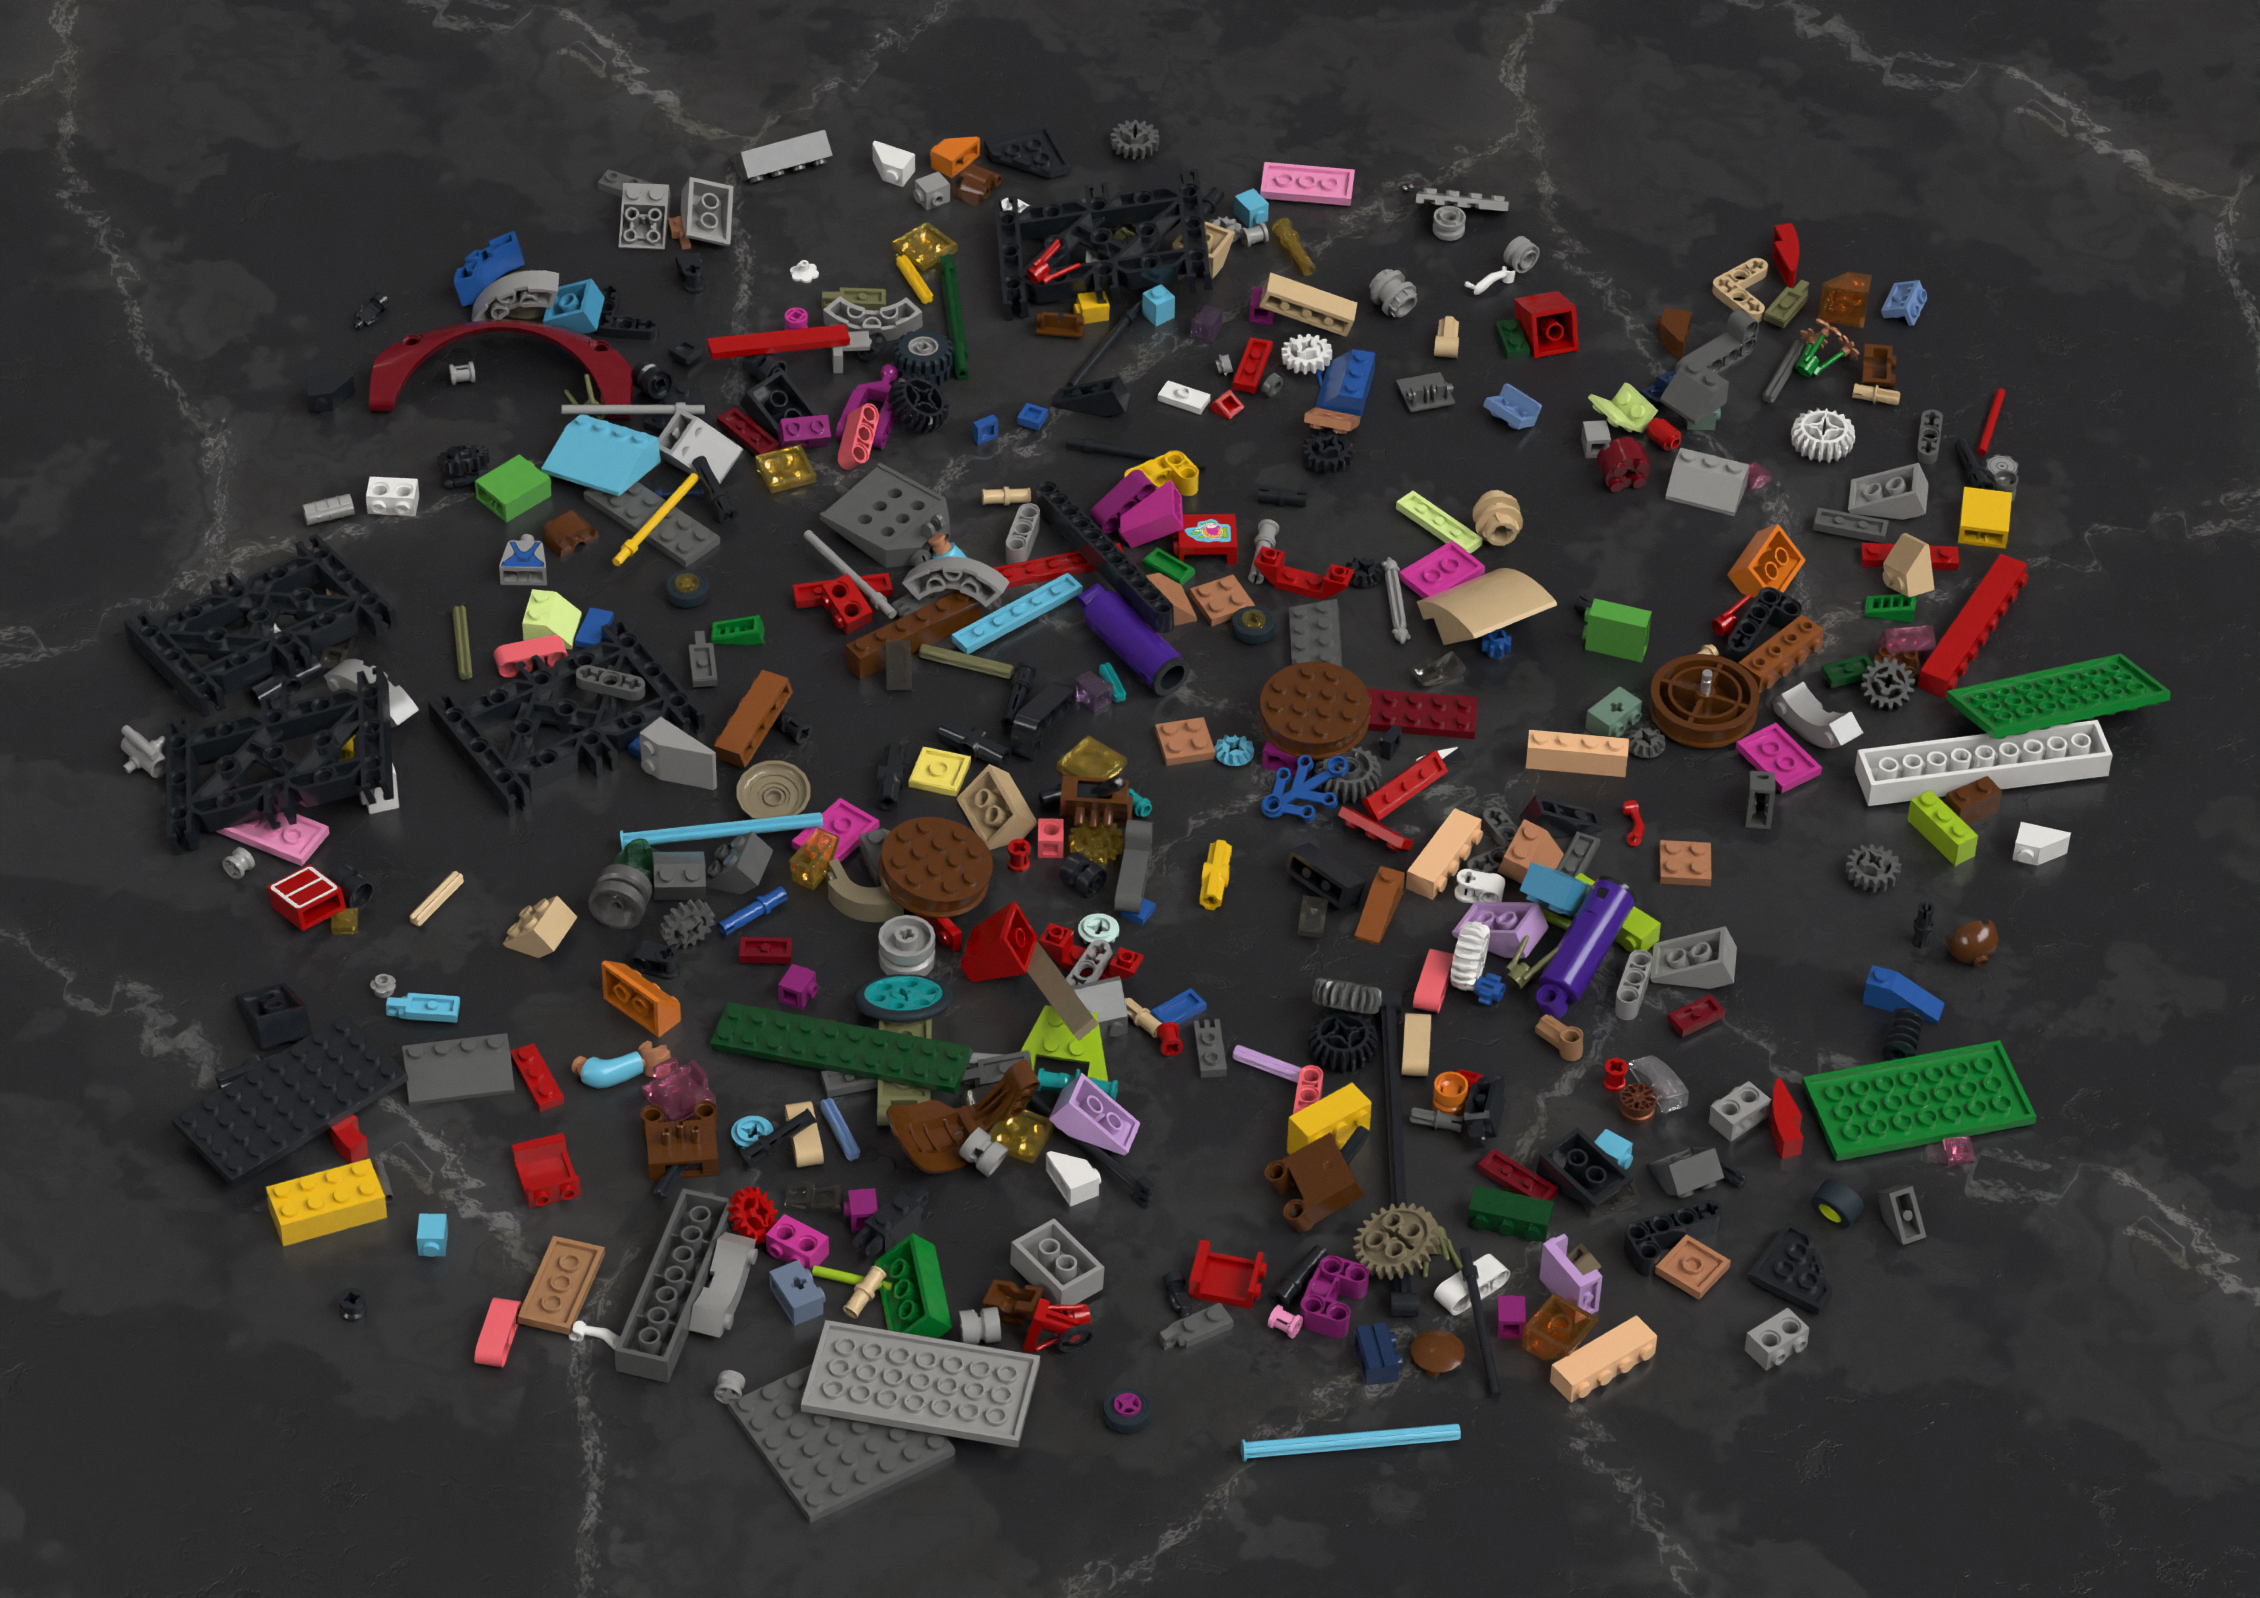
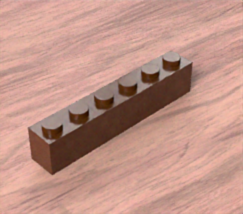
[846,590,981,680]

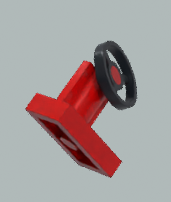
[1022,1298,1094,1353]

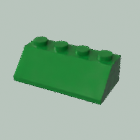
[874,1233,952,1339]

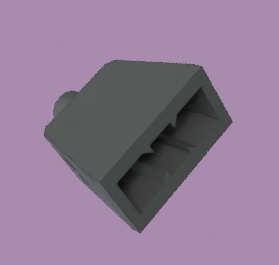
[1746,771,1775,830]

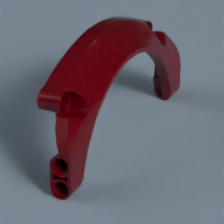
[369,319,633,420]

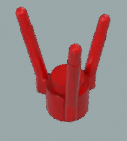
[1026,239,1080,284]
[1711,594,1752,637]
[1031,1303,1091,1352]

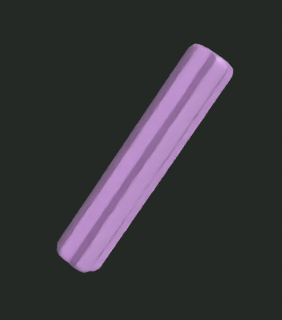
[1232,1045,1302,1083]

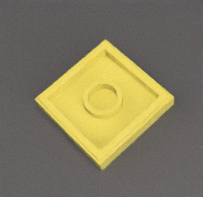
[909,747,971,797]

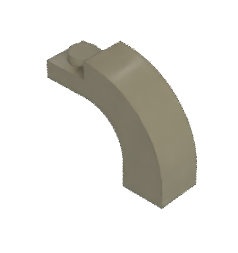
[826,859,904,922]

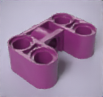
[1300,1255,1369,1339]

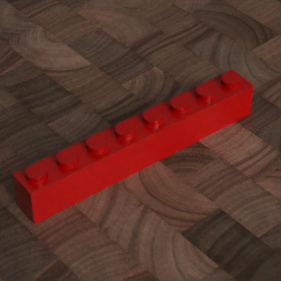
[1918,554,2029,698]

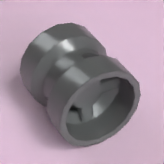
[1993,470,2018,502]

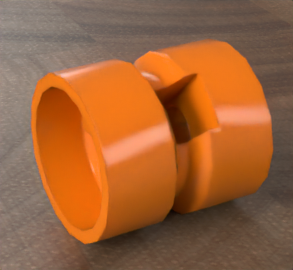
[1432,1072,1468,1116]

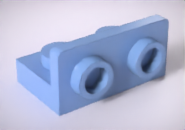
[1881,280,1927,326]

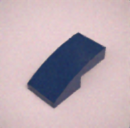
[1639,370,1676,409]

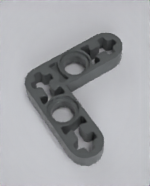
[1467,807,1519,879]

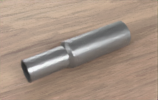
[374,1161,394,1203]

